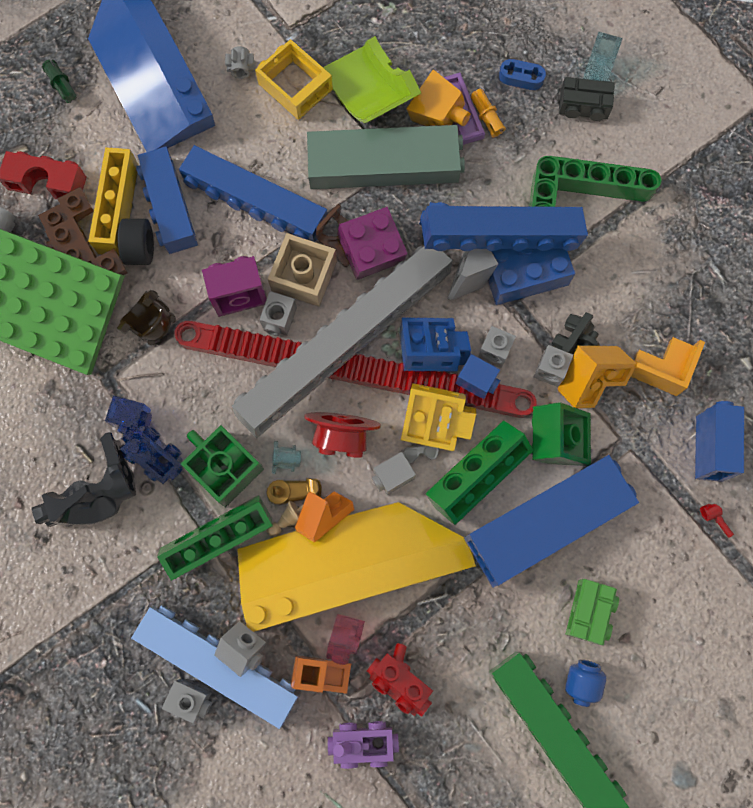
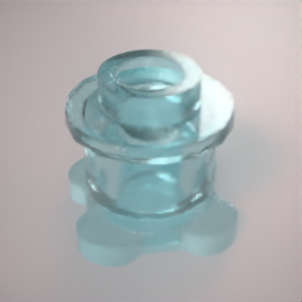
[272,441,301,474]

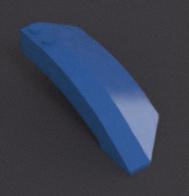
[88,0,215,152]

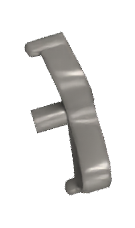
[401,444,440,463]

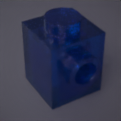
[105,396,152,436]

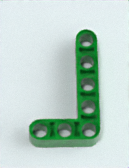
[529,156,662,207]

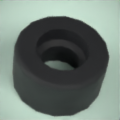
[118,219,154,265]

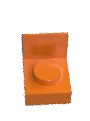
[295,491,355,543]

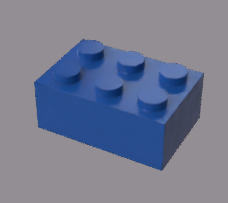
[488,249,575,305]

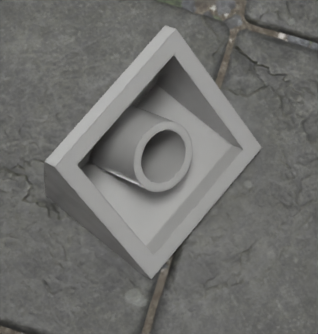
[447,249,498,300]

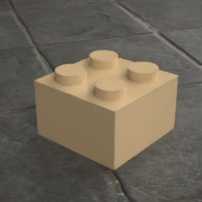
[268,233,337,307]

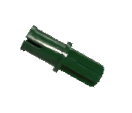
[42,59,76,103]

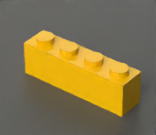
[88,147,139,256]

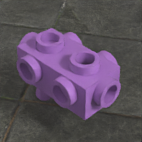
[328,721,399,769]

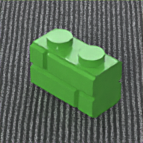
[565,579,619,646]

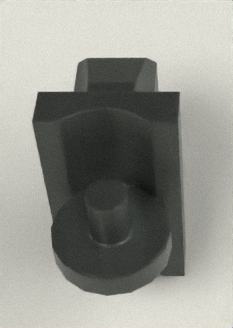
[552,312,600,355]

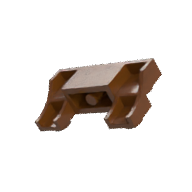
[38,187,128,275]

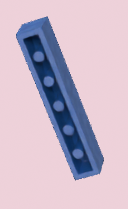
[179,145,328,243]
[421,206,588,251]

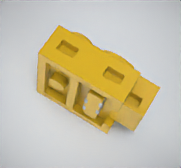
[401,383,476,451]

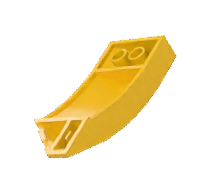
[237,502,476,632]

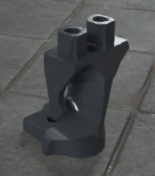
[31,432,136,527]

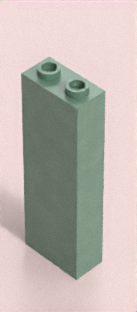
[307,125,465,189]

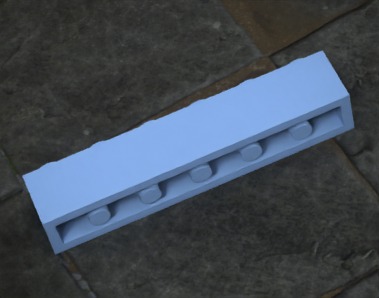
[131,605,300,729]

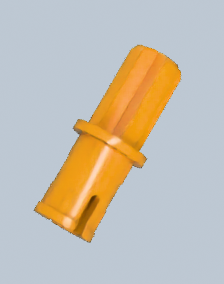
[471,89,506,138]

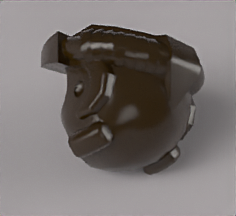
[117,290,176,345]

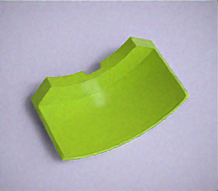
[323,36,421,123]

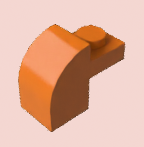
[291,656,351,694]

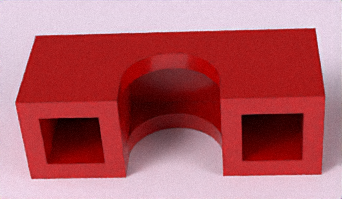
[0,151,87,200]

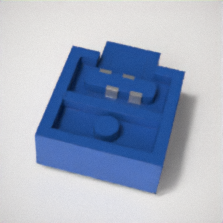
[399,317,471,371]

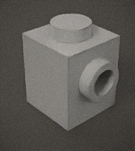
[214,621,266,677]
[162,679,212,724]

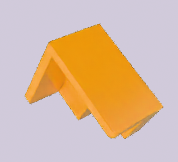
[631,337,705,396]
[558,346,637,408]

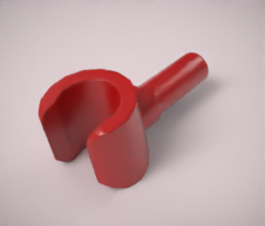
[700,504,734,538]

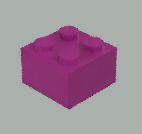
[337,207,408,280]
[202,256,267,317]

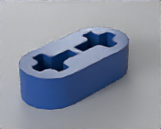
[499,59,546,90]

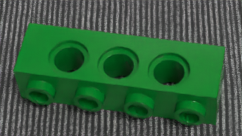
[425,420,534,525]
[157,495,273,581]

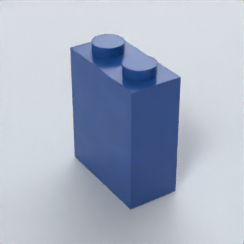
[695,401,744,482]

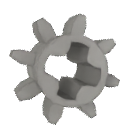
[225,46,255,79]

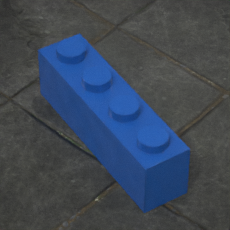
[136,146,198,254]

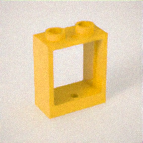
[255,39,333,120]

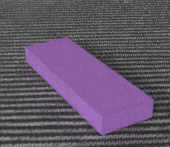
[444,73,485,145]

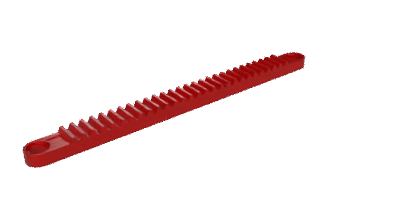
[174,321,537,418]

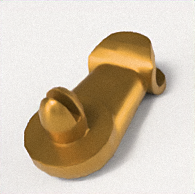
[267,478,322,505]

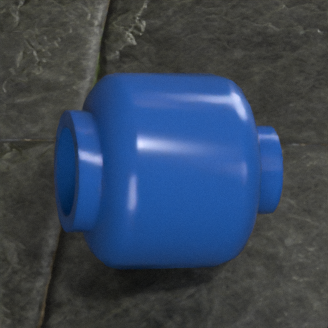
[565,660,606,707]

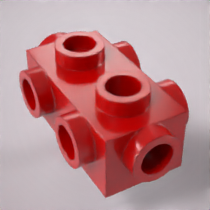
[366,643,433,717]

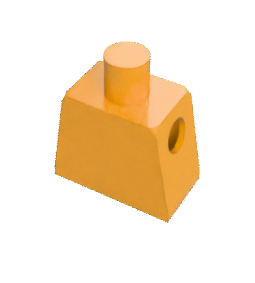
[406,70,471,126]

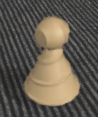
[267,501,303,537]

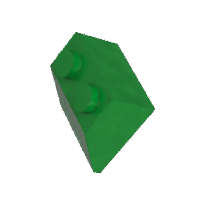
[531,402,591,466]

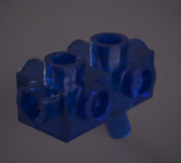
[120,424,183,484]

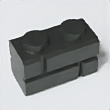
[559,77,615,121]

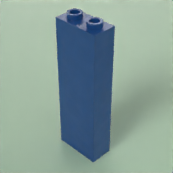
[464,455,639,588]

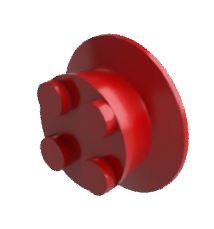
[304,412,381,458]

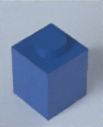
[456,354,501,399]

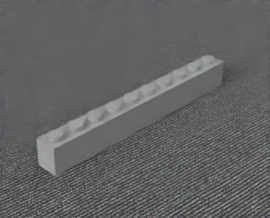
[232,246,453,438]

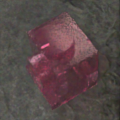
[326,614,365,665]

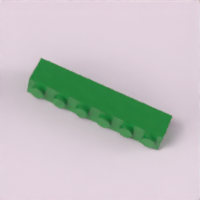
[488,651,629,808]

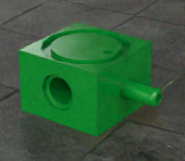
[181,425,264,508]

